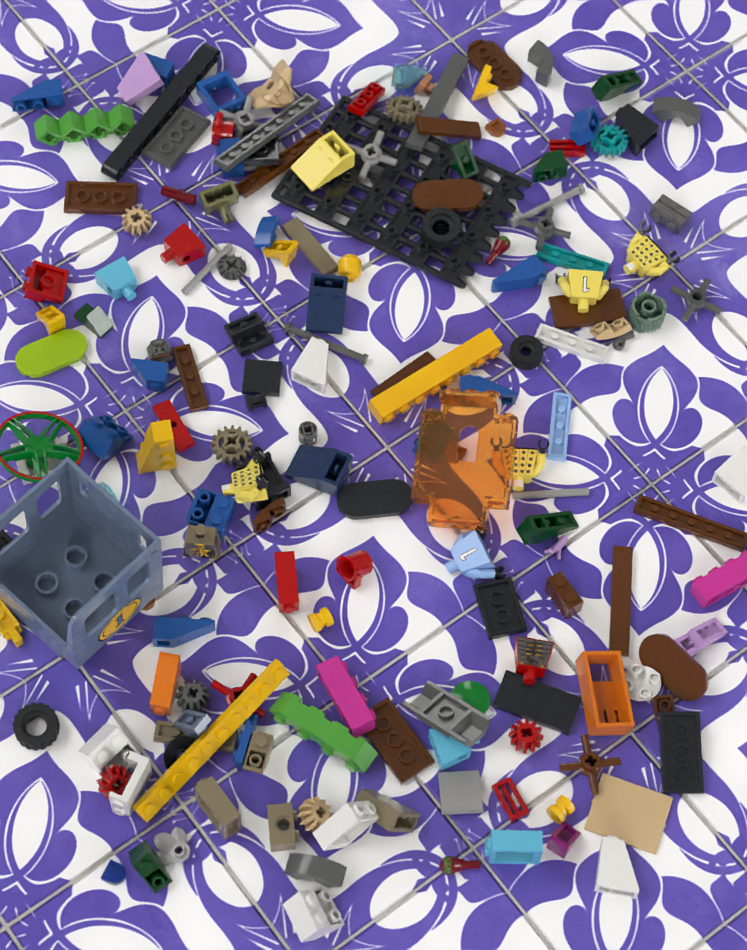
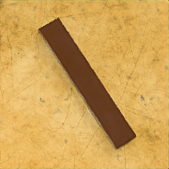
[235,128,325,199]
[633,494,747,552]
[608,545,633,657]

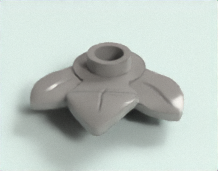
[154,826,191,866]

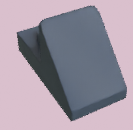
[173,709,212,740]

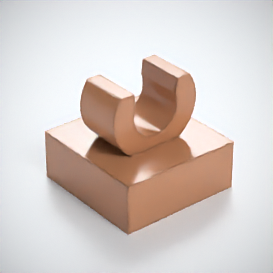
[413,72,436,96]

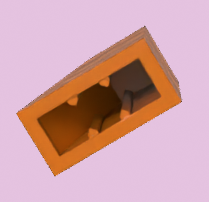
[150,652,182,716]

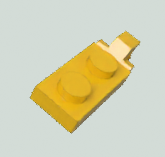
[0,598,24,648]

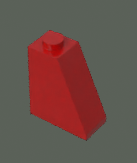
[274,551,299,614]

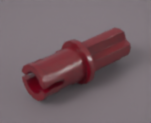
[161,185,197,206]

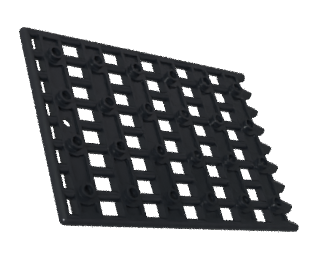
[271,95,532,289]

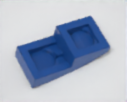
[254,215,281,248]

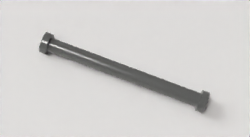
[284,322,369,365]

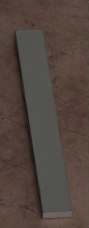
[405,53,470,152]
[214,93,320,172]

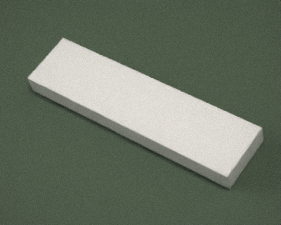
[535,323,610,365]

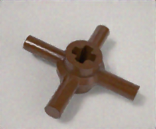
[559,734,621,795]

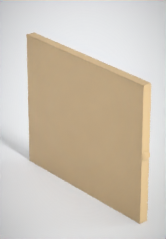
[584,773,673,855]

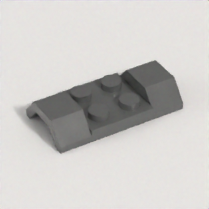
[402,680,491,747]

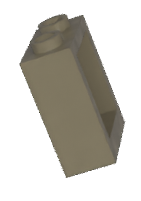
[194,776,242,840]

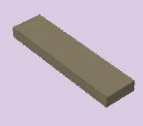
[282,217,338,275]
[153,720,238,754]

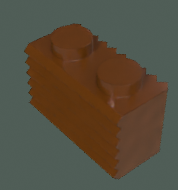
[544,571,584,619]

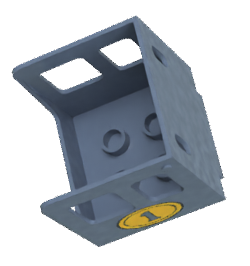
[0,457,164,670]

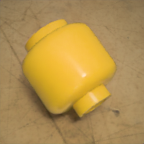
[338,254,362,282]

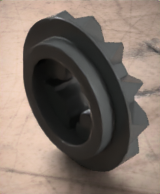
[218,254,247,280]

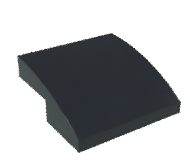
[223,312,274,357]

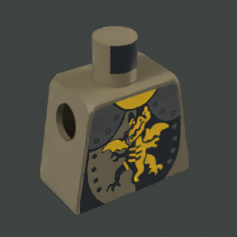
[182,524,222,559]

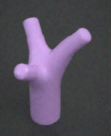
[544,535,568,560]

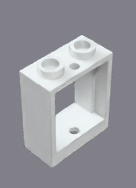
[313,800,380,851]

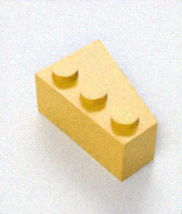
[135,419,177,474]

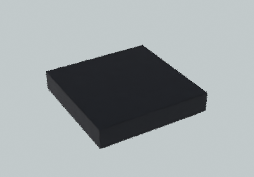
[242,359,282,397]

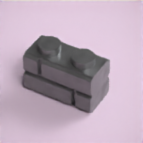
[649,194,693,234]

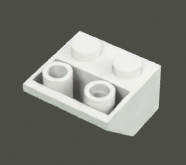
[77,722,139,774]
[283,887,345,942]

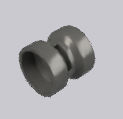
[299,421,317,446]

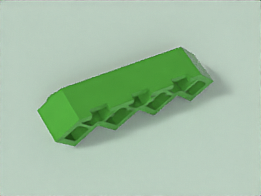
[34,103,135,146]
[269,691,378,773]

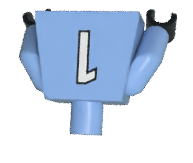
[445,525,506,580]

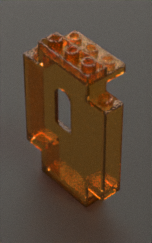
[411,388,519,531]

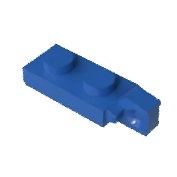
[232,713,259,771]

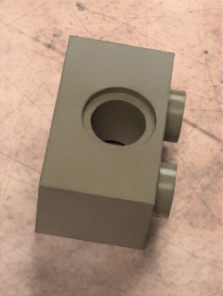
[267,803,300,852]

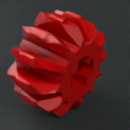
[508,718,544,754]
[96,764,132,799]

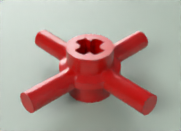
[210,672,266,718]

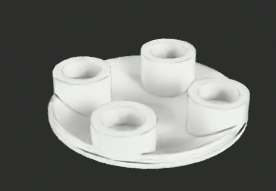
[625,664,661,701]

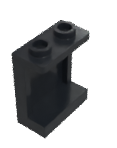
[235,451,291,512]

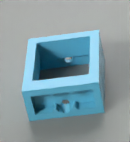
[484,830,543,864]

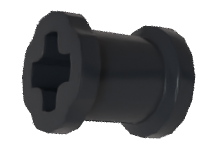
[244,391,267,412]

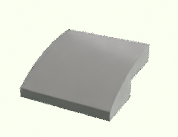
[438,770,483,815]

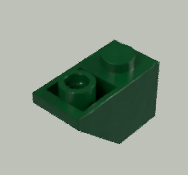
[531,150,568,183]
[128,840,173,893]

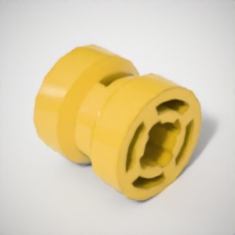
[307,607,334,633]
[546,795,575,825]

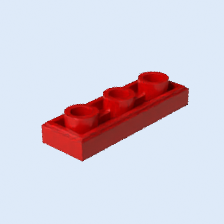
[347,82,386,117]
[152,399,195,453]

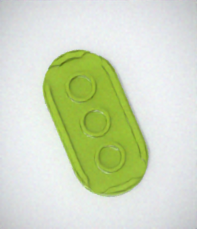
[15,329,87,378]

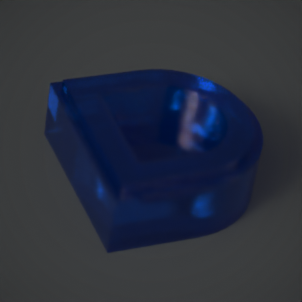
[101,859,126,885]

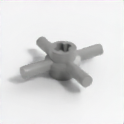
[219,95,262,140]
[347,130,398,179]

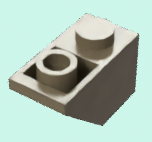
[243,730,274,775]

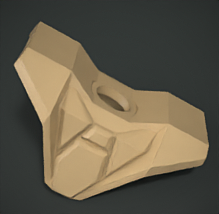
[246,59,295,110]

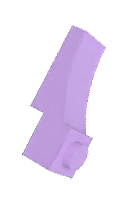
[674,617,728,657]

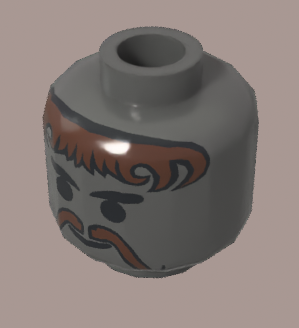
[147,339,173,363]

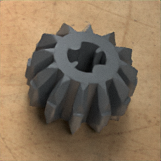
[175,679,210,713]

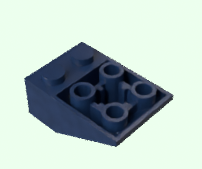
[306,273,348,335]
[284,445,353,497]

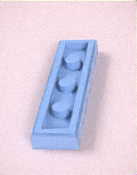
[547,392,572,462]

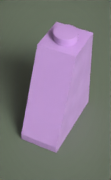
[117,51,164,106]

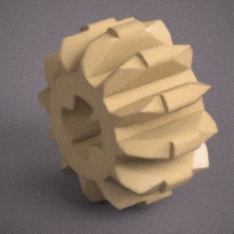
[122,205,152,236]
[297,796,333,834]

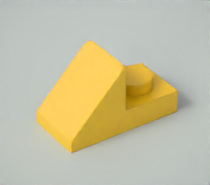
[471,64,499,101]
[263,240,299,268]
[35,305,66,335]

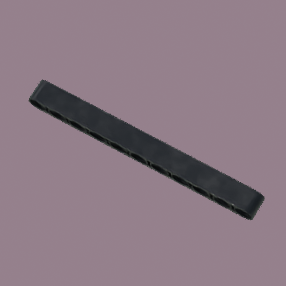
[101,43,221,181]

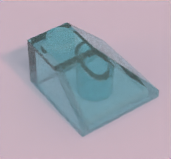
[391,63,429,91]

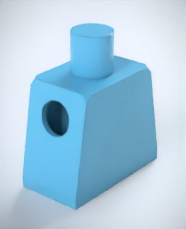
[94,256,137,301]
[428,728,480,772]

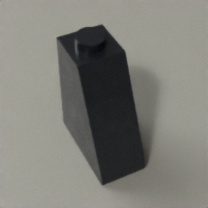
[615,103,660,157]

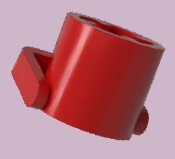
[211,112,235,145]
[336,550,373,590]

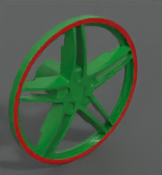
[0,411,84,483]

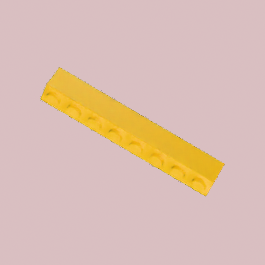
[367,327,503,425]

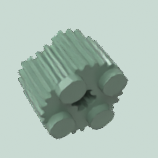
[628,290,667,334]

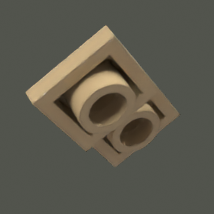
[589,317,633,340]

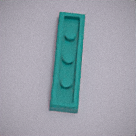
[536,243,609,278]

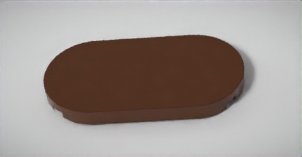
[467,39,522,91]
[412,178,483,213]
[639,633,709,701]

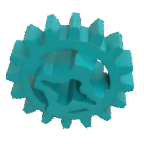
[590,123,628,158]

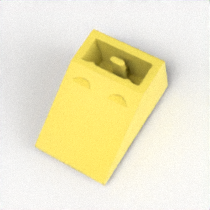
[291,130,355,191]

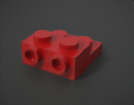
[21,260,69,304]

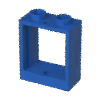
[196,70,246,120]

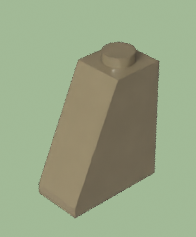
[356,789,421,833]

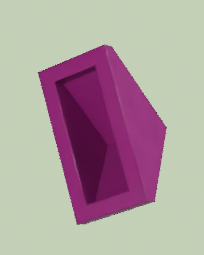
[546,822,581,859]

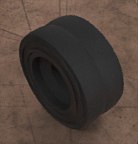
[509,335,543,370]

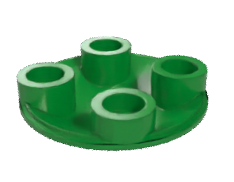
[451,681,490,714]

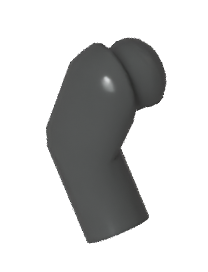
[613,330,635,351]

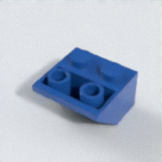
[78,415,133,460]
[185,488,236,542]

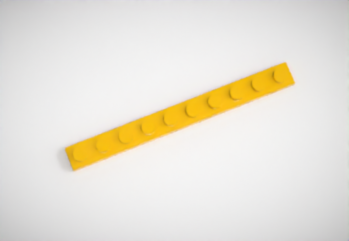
[132,658,290,823]

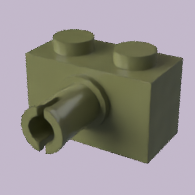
[199,180,239,225]

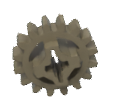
[385,94,423,124]
[211,425,253,465]

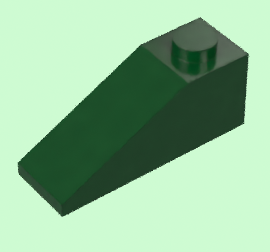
[591,69,643,102]
[516,511,579,545]

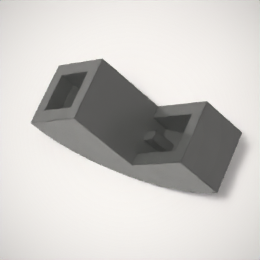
[527,39,553,88]
[652,97,701,127]
[284,853,347,888]

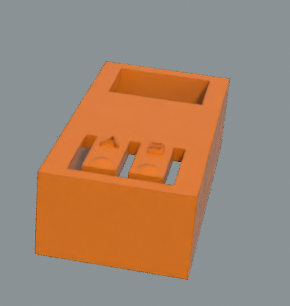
[575,651,635,736]

